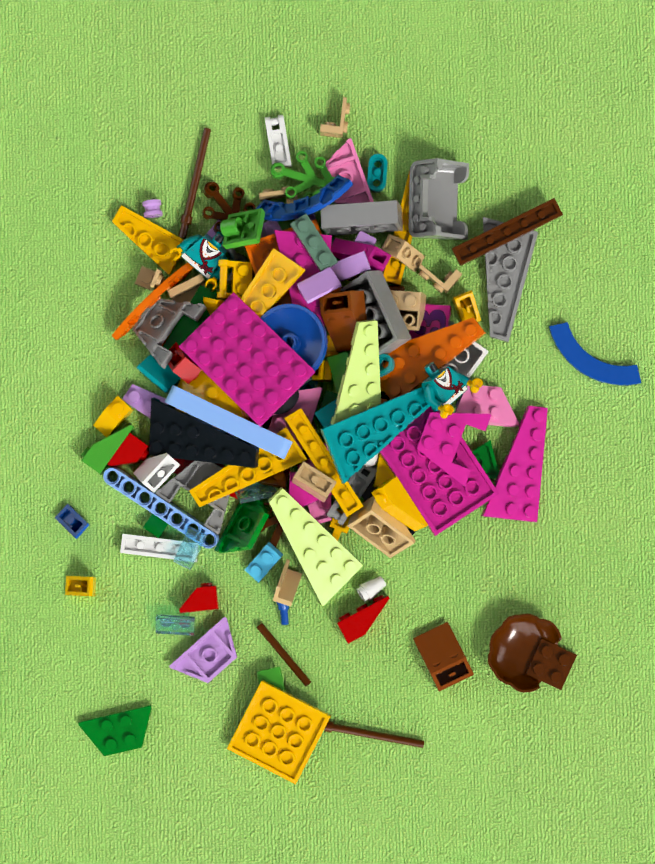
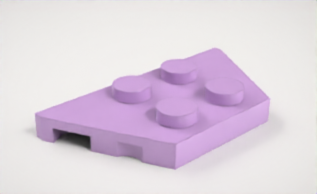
[169,617,237,683]

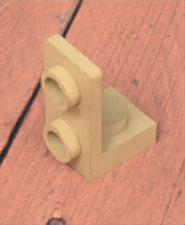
[320,97,350,138]
[259,186,298,204]
[381,234,425,272]
[418,264,462,294]
[135,266,165,291]

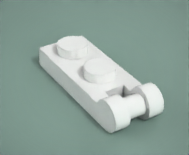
[265,115,292,169]

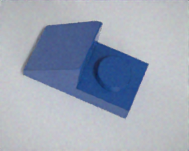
[55,504,90,539]

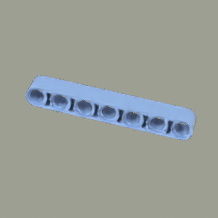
[165,385,293,459]
[103,467,219,548]

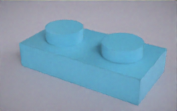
[245,542,283,583]

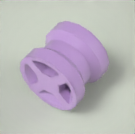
[142,199,163,218]

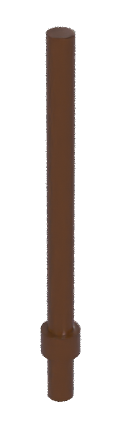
[179,128,211,239]
[324,721,424,748]

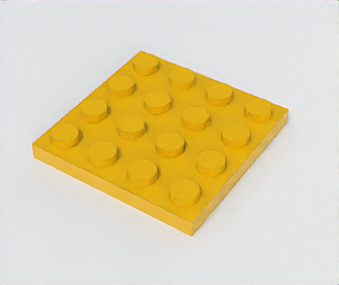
[227,680,331,784]

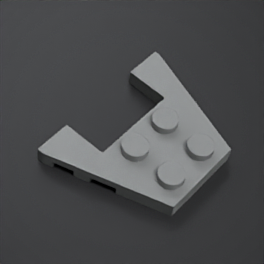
[132,299,207,369]
[155,461,230,535]

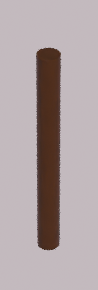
[256,623,311,687]

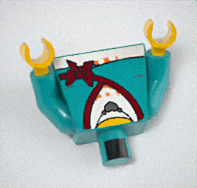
[168,231,227,292]
[422,362,483,418]

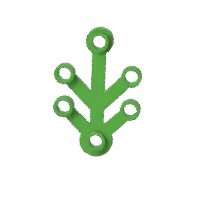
[270,151,335,199]

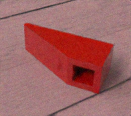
[337,594,390,644]

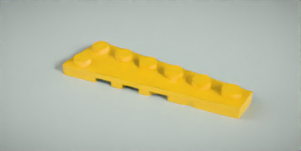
[241,248,305,318]
[189,427,308,507]

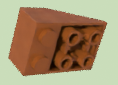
[319,290,367,352]
[413,622,474,691]

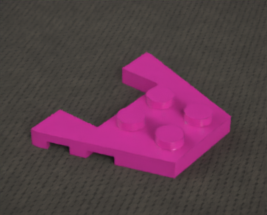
[416,412,491,486]

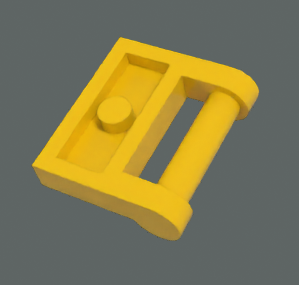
[217,259,252,300]

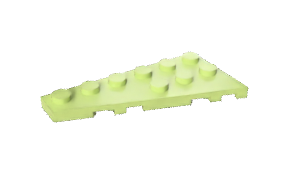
[330,319,381,424]
[268,487,363,607]

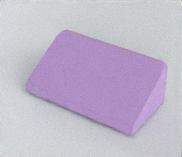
[297,267,342,304]

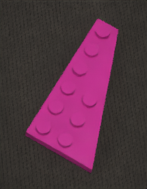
[274,230,332,326]

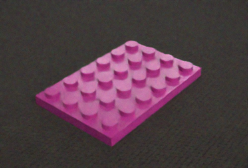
[179,292,315,427]
[379,406,499,536]

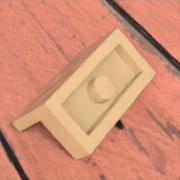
[167,274,208,303]
[292,462,337,502]
[273,559,302,607]

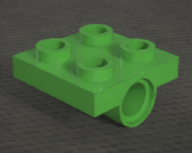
[220,208,266,249]

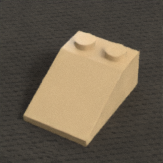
[347,496,416,558]

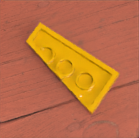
[112,205,184,276]

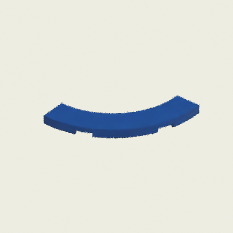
[256,175,353,221]
[549,322,641,386]

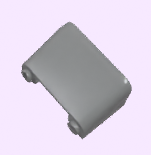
[409,158,469,240]

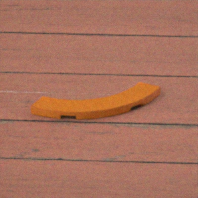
[111,262,194,340]

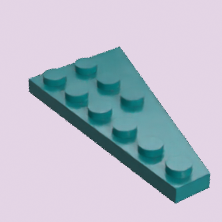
[320,387,430,484]

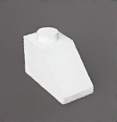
[133,453,180,493]

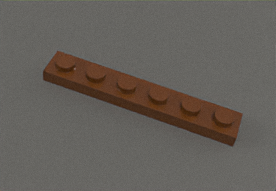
[452,198,563,266]

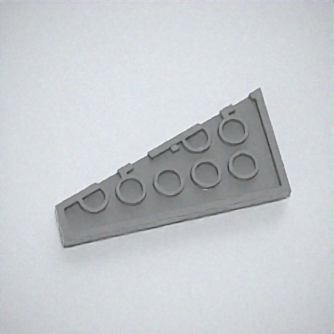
[483,217,538,342]

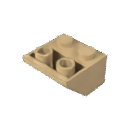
[390,290,426,331]

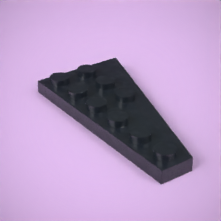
[149,397,259,468]

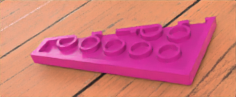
[481,406,548,522]

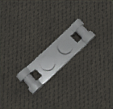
[326,465,377,525]

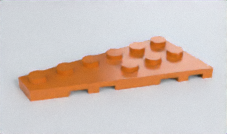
[380,317,486,400]

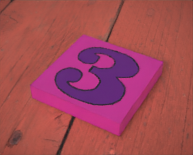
[409,304,451,340]

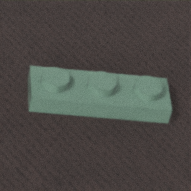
[290,214,338,271]

